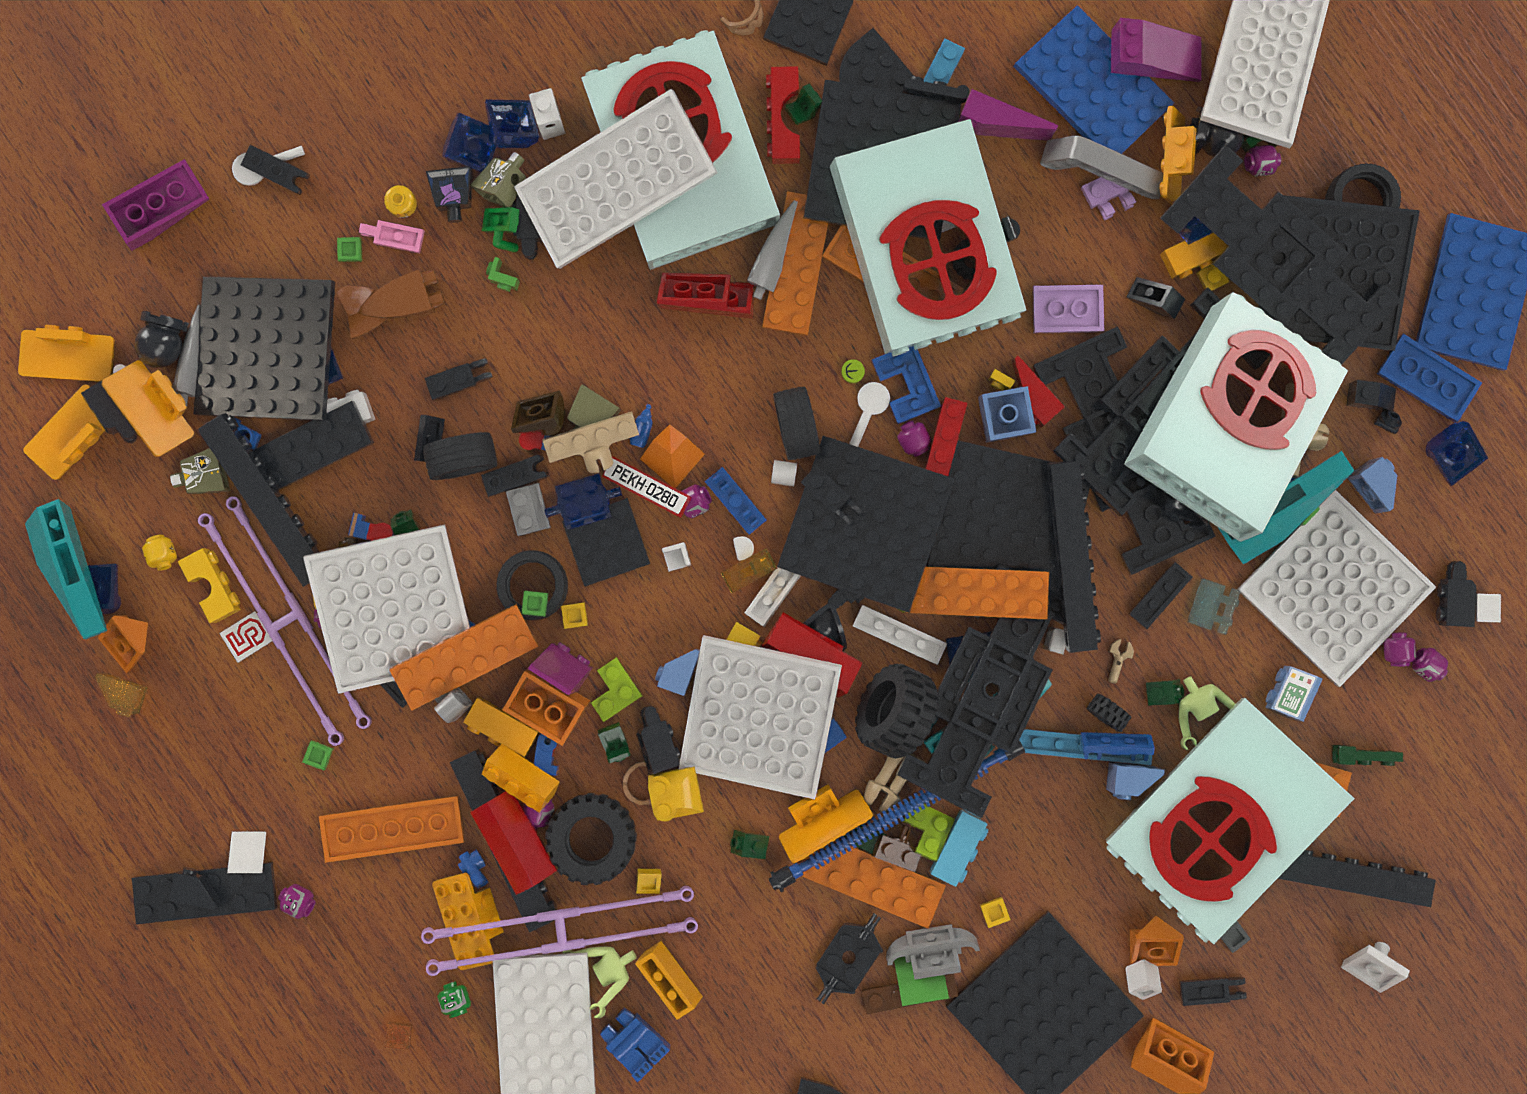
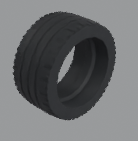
[1325,163,1401,208]
[773,386,820,460]
[423,432,497,480]
[497,550,568,620]

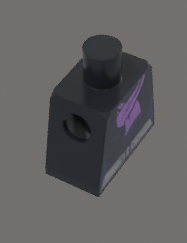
[426,166,474,223]

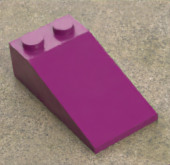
[1111,18,1201,82]
[958,89,1058,141]
[102,159,209,251]
[528,642,593,695]

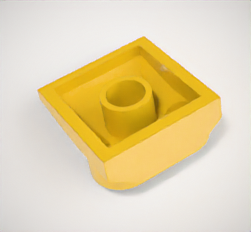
[648,766,704,821]

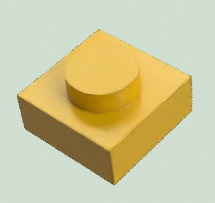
[1196,265,1229,291]
[988,369,1015,391]
[561,602,588,629]
[636,869,662,894]
[980,897,1010,928]

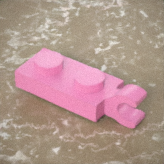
[359,220,425,254]

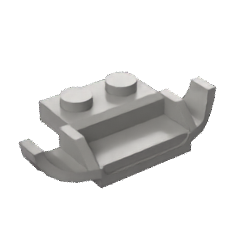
[886,924,980,980]

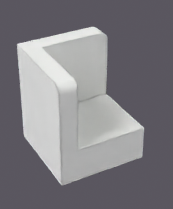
[662,542,691,572]
[1476,594,1501,622]
[1125,959,1162,1000]

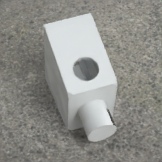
[529,88,566,140]

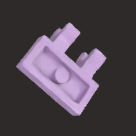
[1081,177,1136,221]

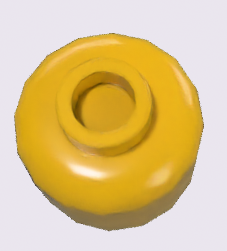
[384,185,417,218]
[142,535,177,571]

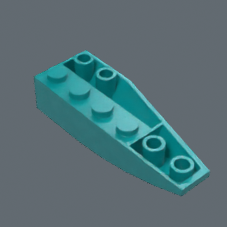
[1218,451,1354,564]
[25,499,107,640]

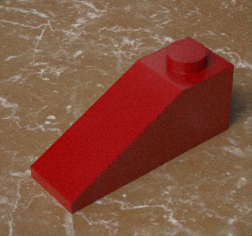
[1012,356,1065,427]

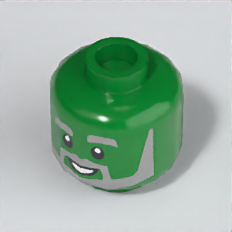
[437,981,471,1018]

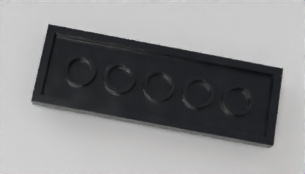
[252,401,374,491]
[132,862,277,924]

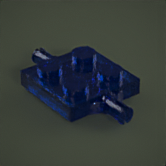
[544,473,623,530]

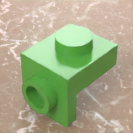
[486,257,520,292]

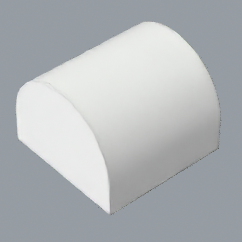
[771,460,797,487]
[733,536,754,561]
[1043,627,1065,654]

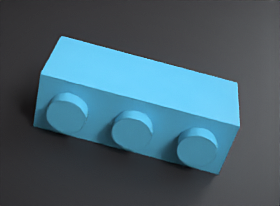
[929,809,988,887]

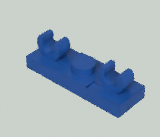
[705,467,767,535]
[1080,732,1155,761]

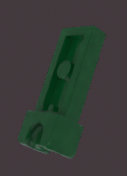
[1332,745,1403,766]

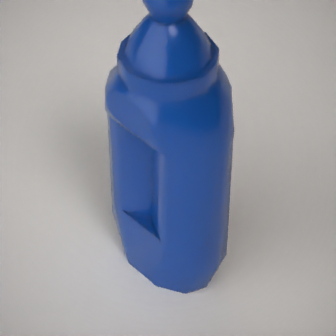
[630,404,653,448]

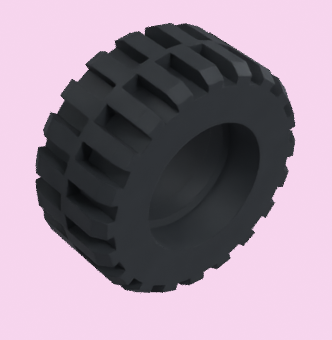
[855,663,939,759]
[545,793,637,886]

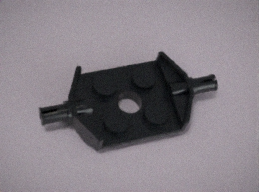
[815,912,883,1004]

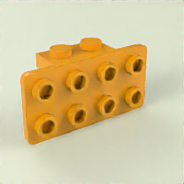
[1160,106,1196,205]
[18,325,115,382]
[102,360,194,457]
[23,384,105,480]
[779,784,873,863]
[432,873,504,970]

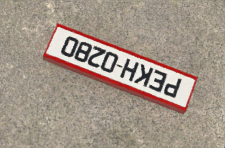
[602,456,692,518]

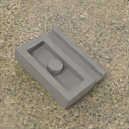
[506,483,551,536]

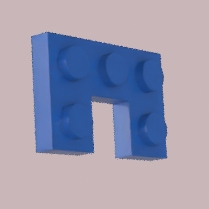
[872,346,941,424]

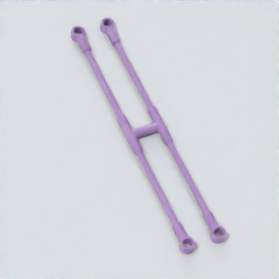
[198,497,372,746]
[421,886,698,976]

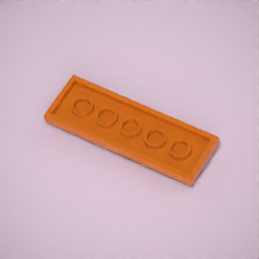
[762,191,828,336]
[822,225,964,301]
[906,567,1049,619]
[389,604,538,711]
[319,795,465,863]
[802,840,946,928]

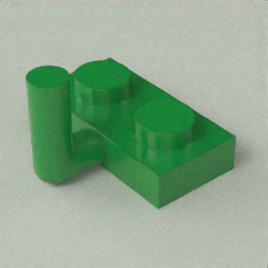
[482,207,519,253]

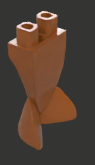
[336,270,446,339]

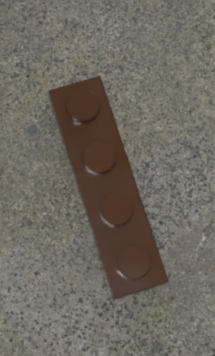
[862,973,958,1014]

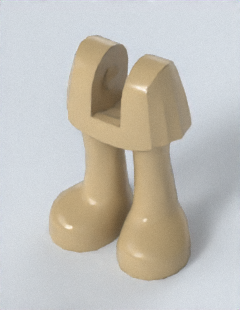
[863,753,924,813]

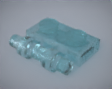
[1187,579,1240,635]

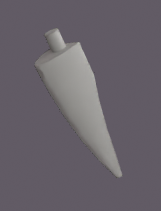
[747,200,798,300]
[173,305,201,407]

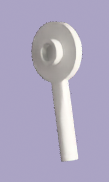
[232,146,305,186]
[849,382,890,447]

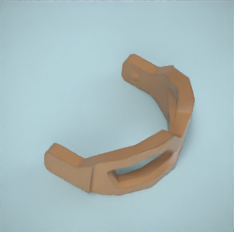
[720,0,764,35]
[623,762,651,805]

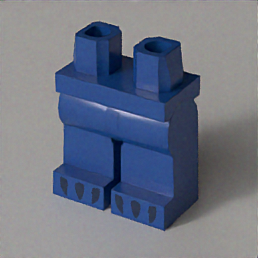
[600,1008,670,1082]

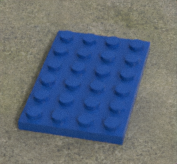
[1013,5,1174,154]
[1416,213,1527,371]

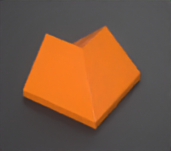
[640,425,705,489]
[98,615,148,674]
[1130,916,1184,966]

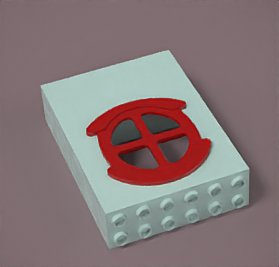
[581,30,780,270]
[830,119,1026,357]
[1124,292,1348,542]
[1106,698,1355,944]

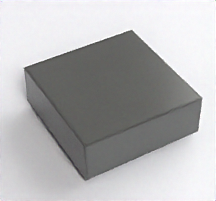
[1220,921,1251,953]

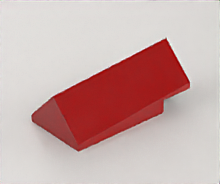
[657,273,754,319]
[760,612,862,698]
[470,791,557,895]

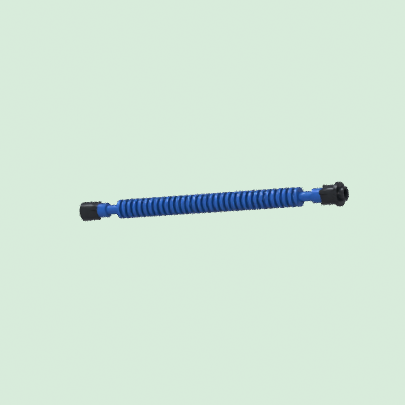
[768,740,1025,893]

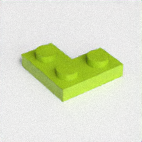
[591,657,643,722]
[903,804,955,862]

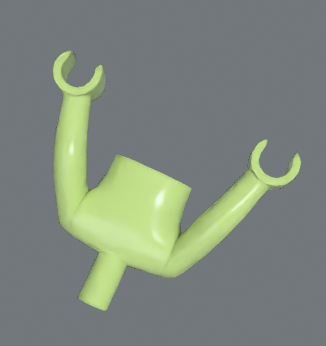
[1179,676,1235,750]
[562,946,637,1018]

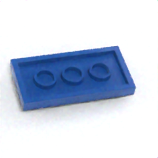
[1376,334,1482,423]

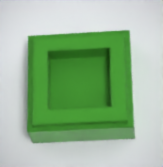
[337,237,362,262]
[522,591,548,617]
[302,740,334,771]

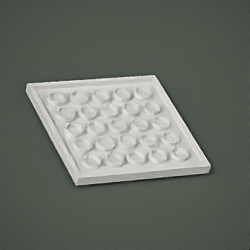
[1237,490,1436,687]
[303,525,470,694]
[679,635,842,799]

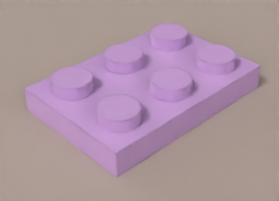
[1032,285,1104,333]

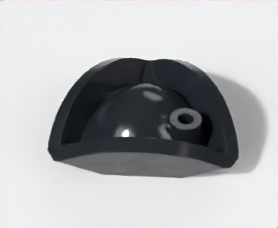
[803,604,847,651]

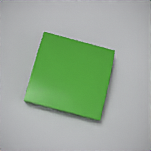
[894,956,949,1006]

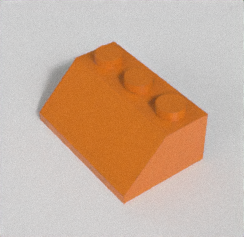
[503,667,590,746]
[1130,1018,1214,1094]

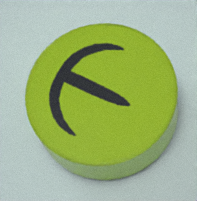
[841,360,865,383]

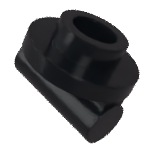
[1001,216,1020,242]
[1374,410,1402,434]

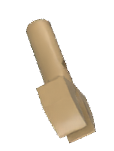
[1108,639,1134,683]

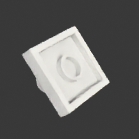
[1341,942,1410,993]

